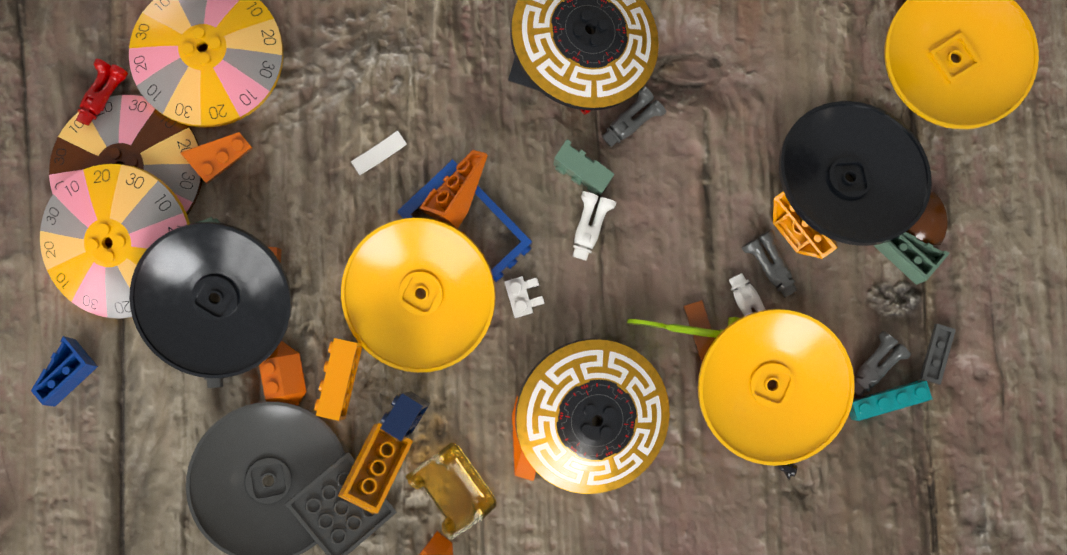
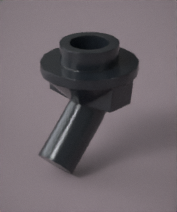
[777,463,798,480]

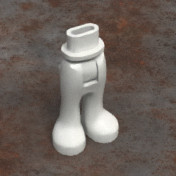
[572,191,617,261]
[729,273,766,316]

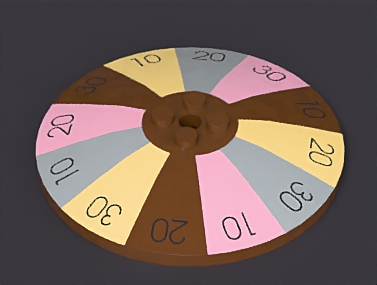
[49,95,203,244]

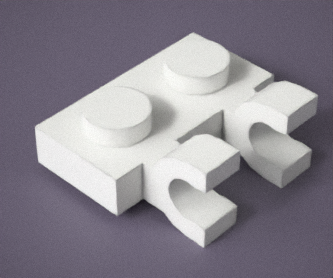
[504,276,545,318]

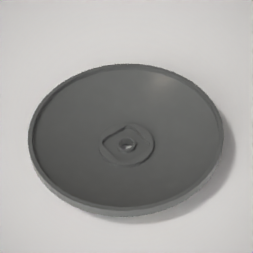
[186,402,345,555]

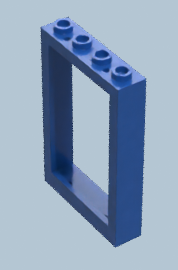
[397,159,532,282]

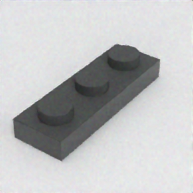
[919,324,956,385]

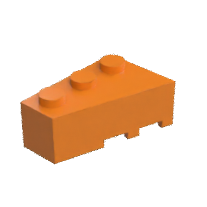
[180,132,252,184]

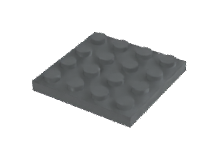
[285,452,397,555]

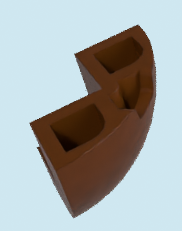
[906,192,948,245]

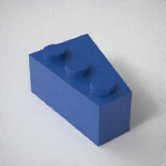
[31,336,98,407]

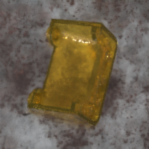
[405,443,496,541]

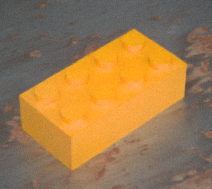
[314,338,363,421]
[338,423,413,514]

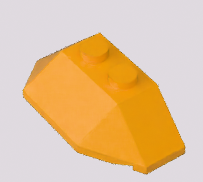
[773,191,838,259]

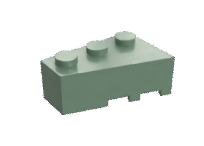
[554,139,614,196]
[874,232,950,285]

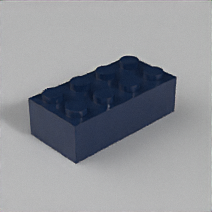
[380,391,430,441]

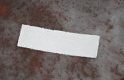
[351,131,407,175]

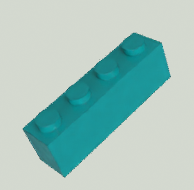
[849,380,933,421]

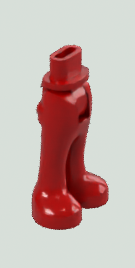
[76,59,128,126]

